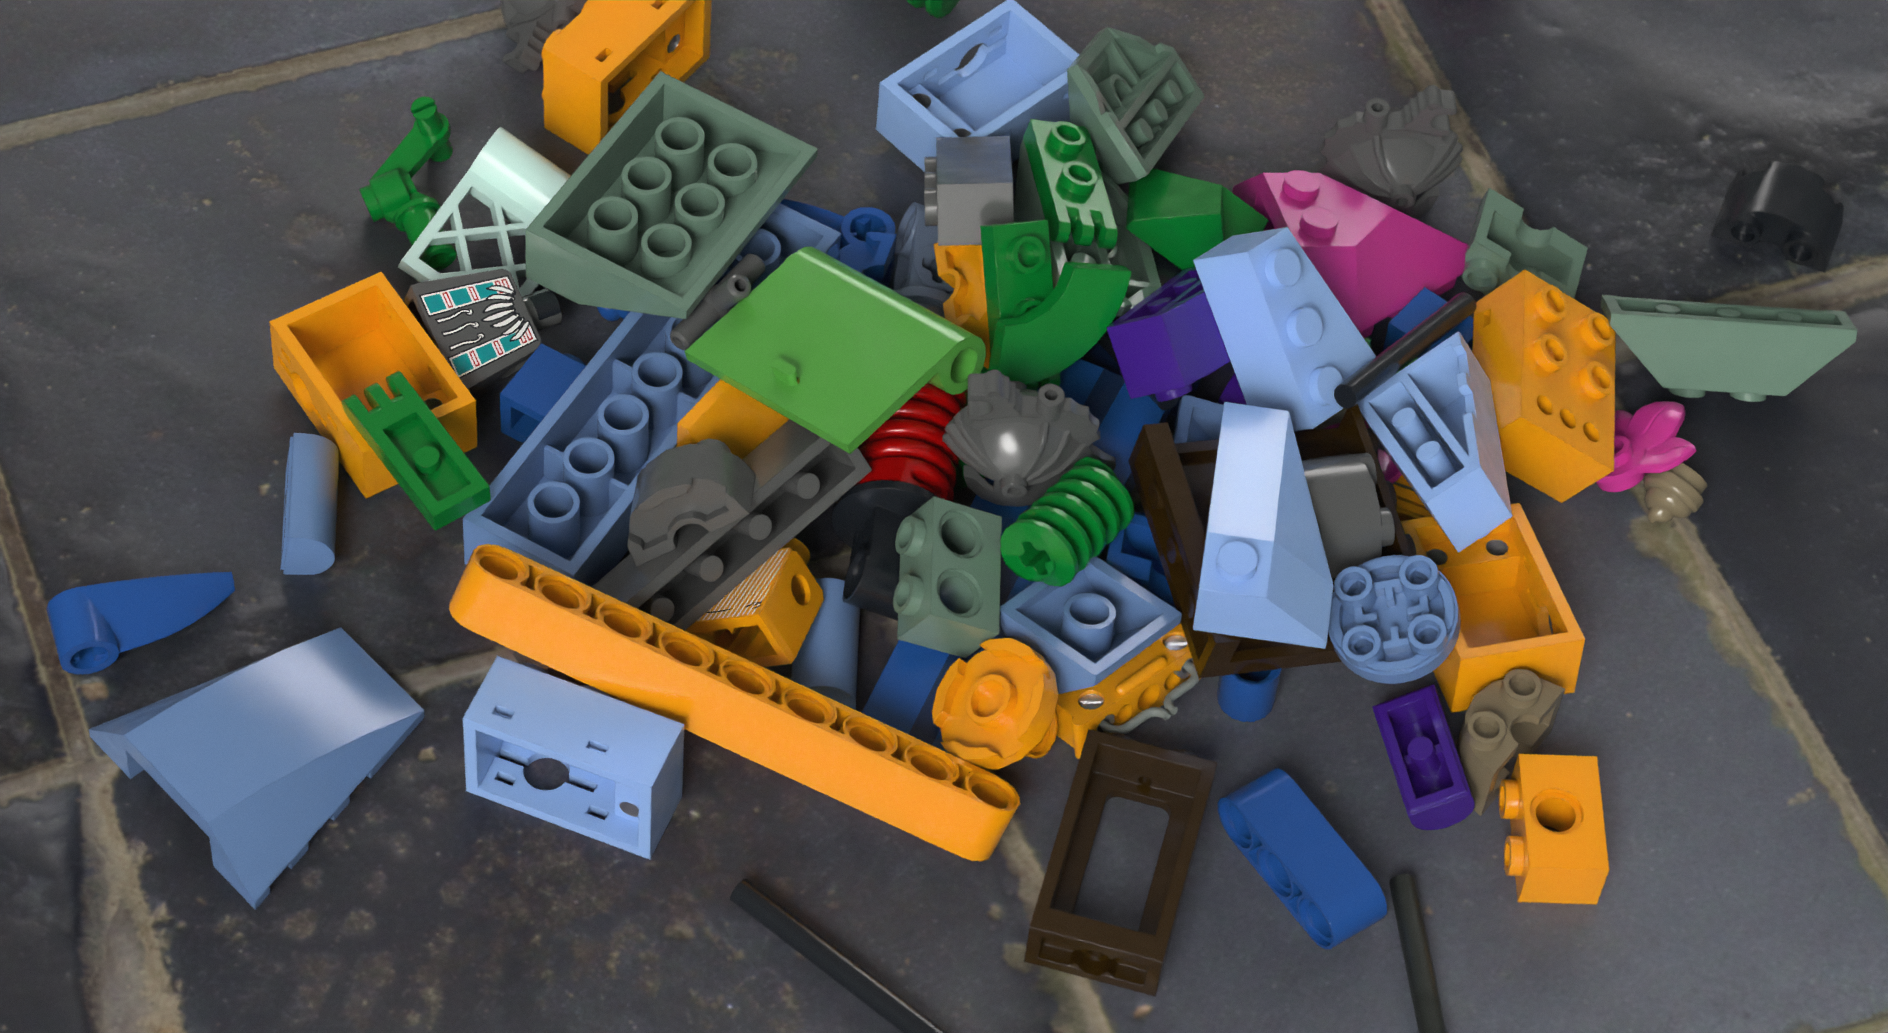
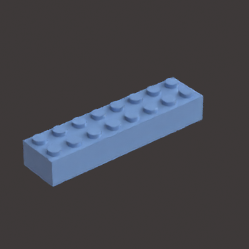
[463,204,841,587]

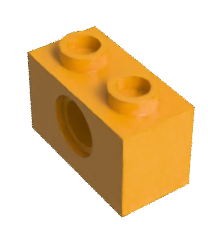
[1499,754,1609,905]

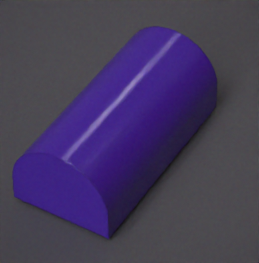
[1372,684,1475,830]

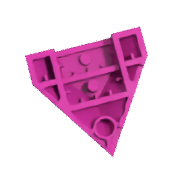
[1232,170,1468,338]

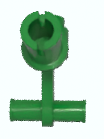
[359,96,457,271]

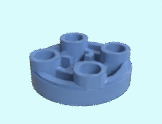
[1328,555,1461,684]

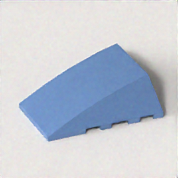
[88,628,425,910]

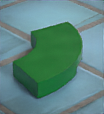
[988,262,1132,385]

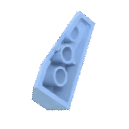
[1193,402,1333,649]

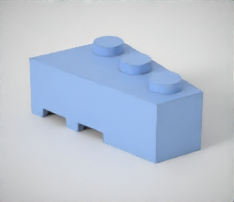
[1193,227,1376,431]
[1357,331,1512,553]

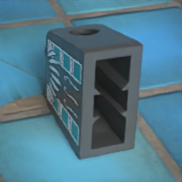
[403,269,562,399]

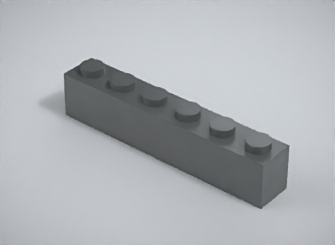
[513,419,872,686]

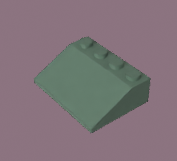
[525,71,818,319]

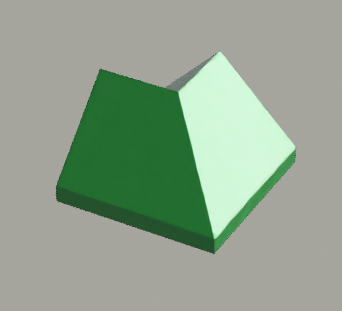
[1125,168,1269,270]

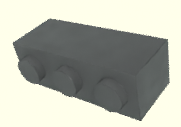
[924,136,1014,246]

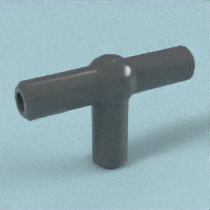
[670,253,765,350]

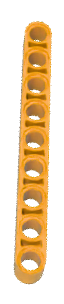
[449,544,1020,861]

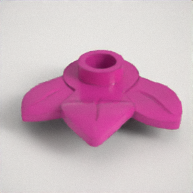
[1597,401,1696,492]

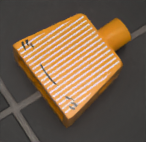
[685,538,824,667]

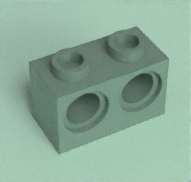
[893,497,1002,658]

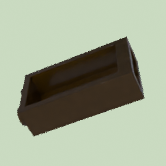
[1024,729,1218,997]

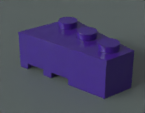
[1106,267,1231,402]

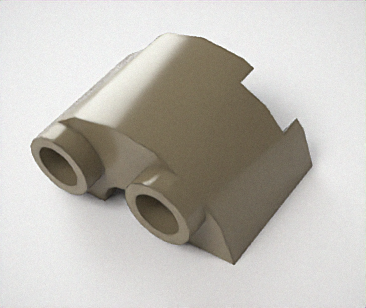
[1456,669,1565,816]

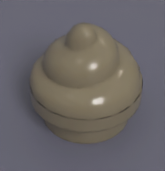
[1643,463,1707,523]

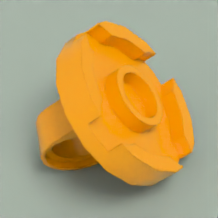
[932,638,1058,770]

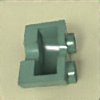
[1463,188,1588,299]

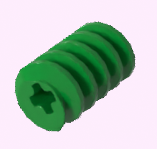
[1000,457,1134,587]

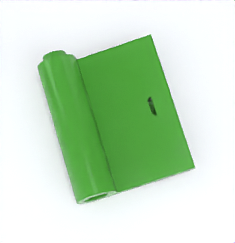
[684,246,986,454]

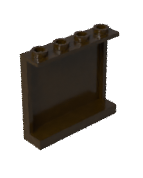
[1128,404,1416,678]

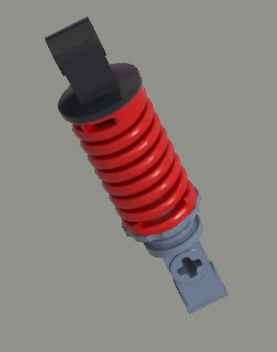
[832,202,968,621]

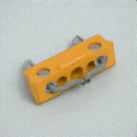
[1055,623,1201,759]

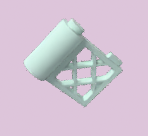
[398,127,571,297]

